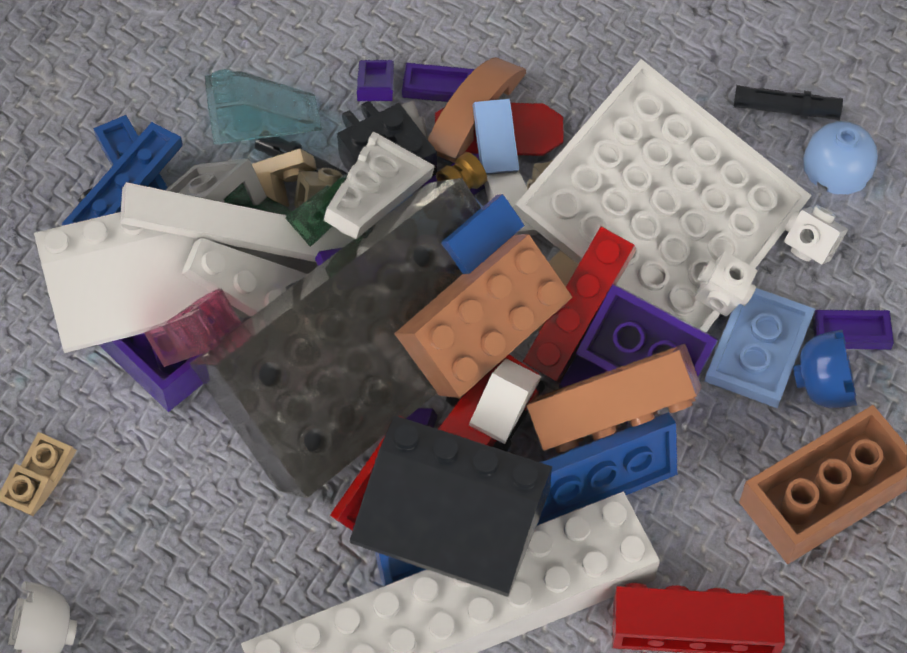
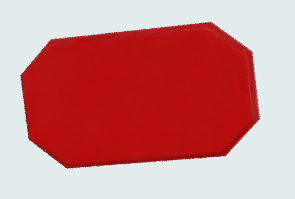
[435,102,564,156]

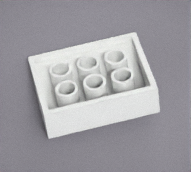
[34,212,218,353]

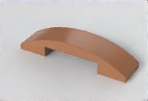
[428,57,526,163]

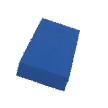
[441,194,525,274]

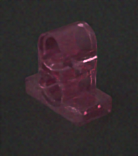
[144,288,241,367]

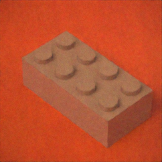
[394,234,572,398]
[526,344,702,453]
[739,405,907,564]

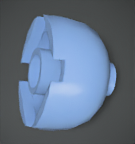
[803,121,878,195]

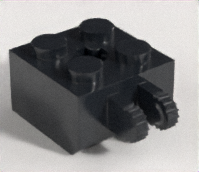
[337,101,437,177]

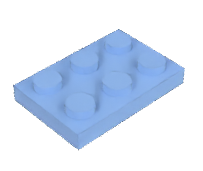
[704,288,815,408]

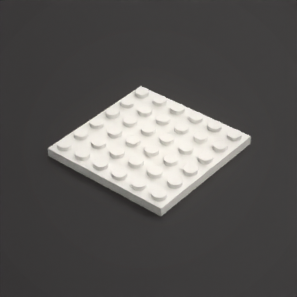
[513,59,812,332]

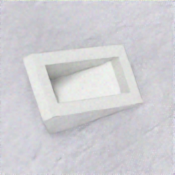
[469,359,541,444]

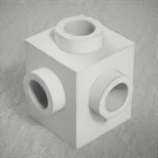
[784,205,849,265]
[694,251,758,317]

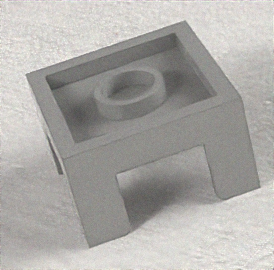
[166,158,266,205]

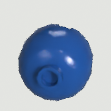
[793,330,857,409]

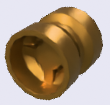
[436,152,487,202]

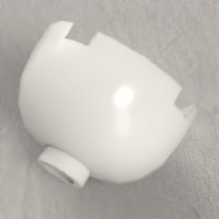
[8,581,77,653]

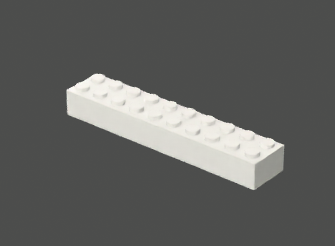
[241,491,660,653]

